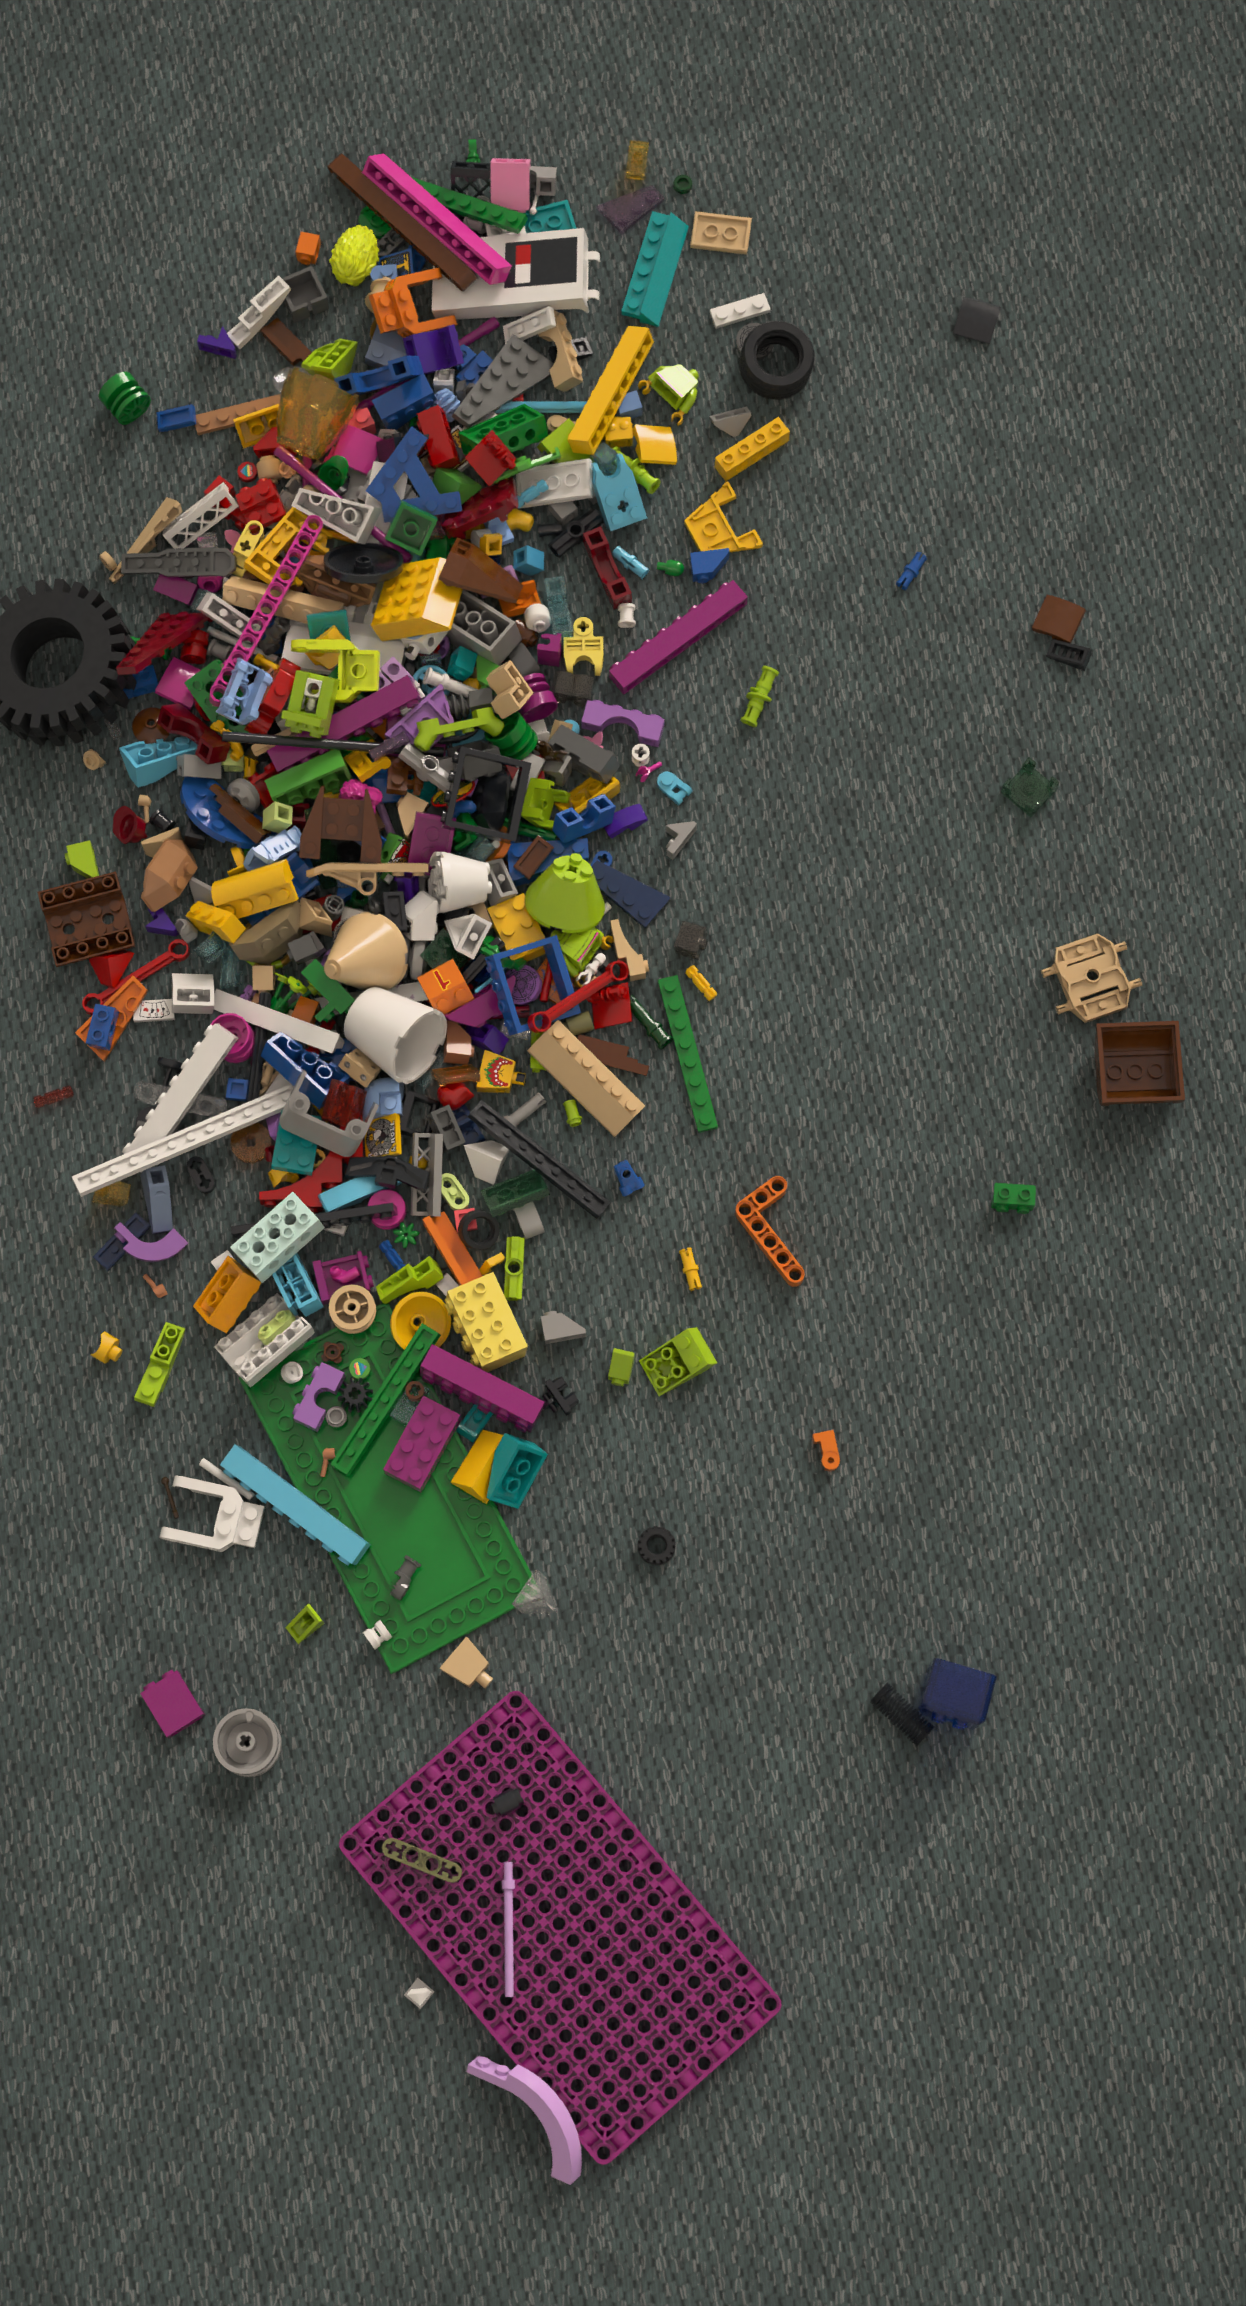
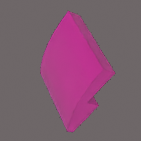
[331,424,383,476]
[155,657,200,710]

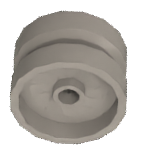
[402,934,429,980]

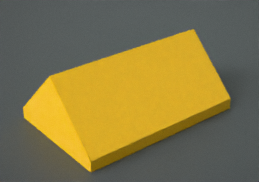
[233,400,298,448]
[554,776,620,814]
[450,1430,503,1504]

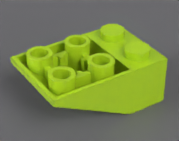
[639,1327,717,1396]

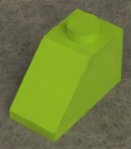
[65,840,99,879]
[608,1348,634,1386]

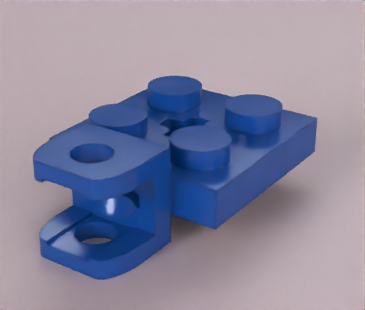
[455,345,493,385]

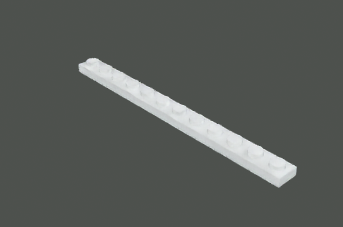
[72,1084,300,1197]

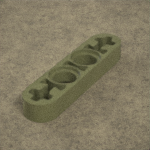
[382,1838,462,1883]

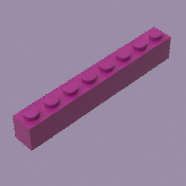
[609,580,748,695]
[267,675,422,773]

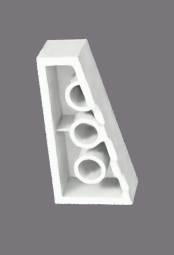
[291,488,382,544]

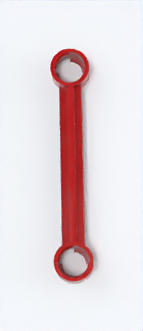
[82,939,190,1015]
[528,960,629,1033]

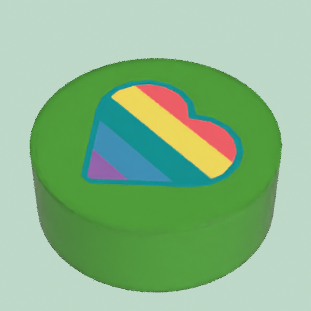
[349,1358,371,1380]

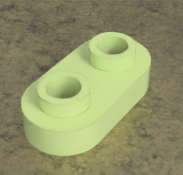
[441,1173,469,1211]
[258,1310,296,1345]

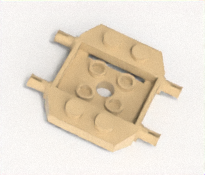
[1041,934,1142,1023]

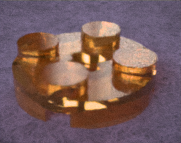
[231,1122,272,1164]

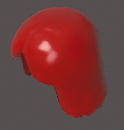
[437,1078,474,1110]

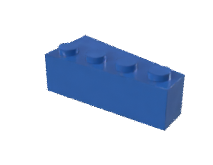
[261,1032,351,1110]

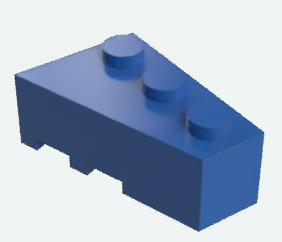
[372,373,437,430]

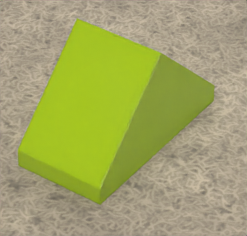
[285,1604,325,1644]

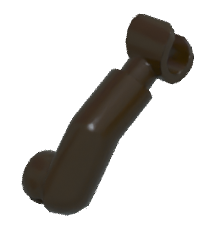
[534,740,568,763]

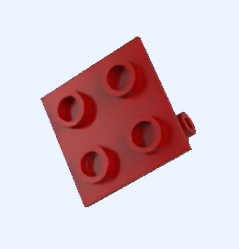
[464,430,516,487]
[587,982,632,1030]

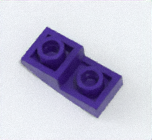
[605,804,648,838]

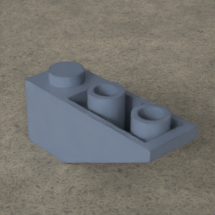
[140,1165,173,1234]

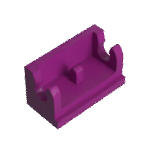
[153,574,201,606]
[537,633,562,667]

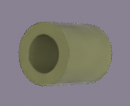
[562,1011,594,1036]

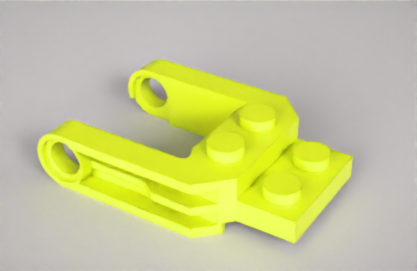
[289,639,380,703]

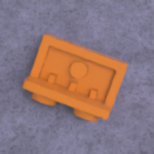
[498,580,541,617]

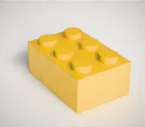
[487,893,546,962]

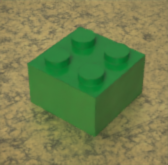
[385,500,438,556]

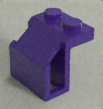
[403,325,464,375]

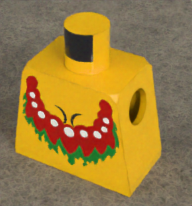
[476,1050,526,1093]

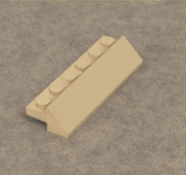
[528,1020,645,1137]

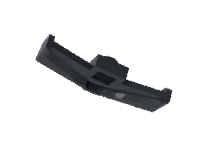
[345,1155,430,1193]

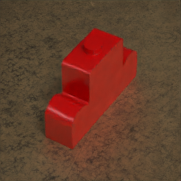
[244,657,301,734]

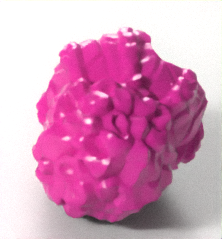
[339,779,383,814]

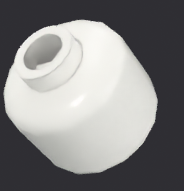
[524,604,551,633]

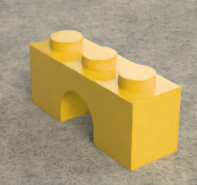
[185,901,246,944]

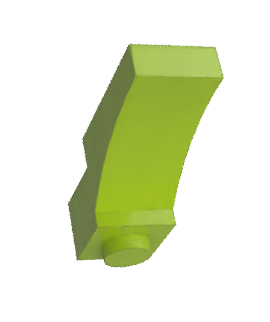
[376,1256,444,1304]

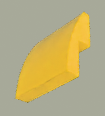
[632,425,677,465]

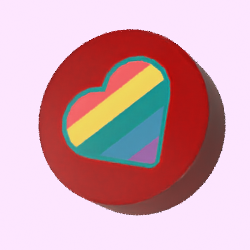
[237,462,257,482]

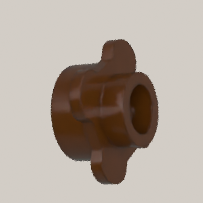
[322,1342,344,1364]

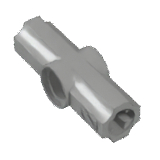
[398,743,451,792]

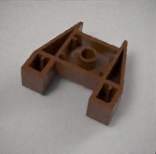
[299,786,382,863]

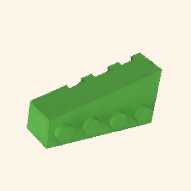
[265,749,353,806]

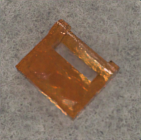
[432,1064,480,1087]

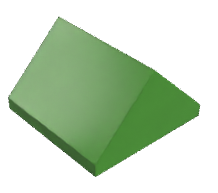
[432,467,482,504]

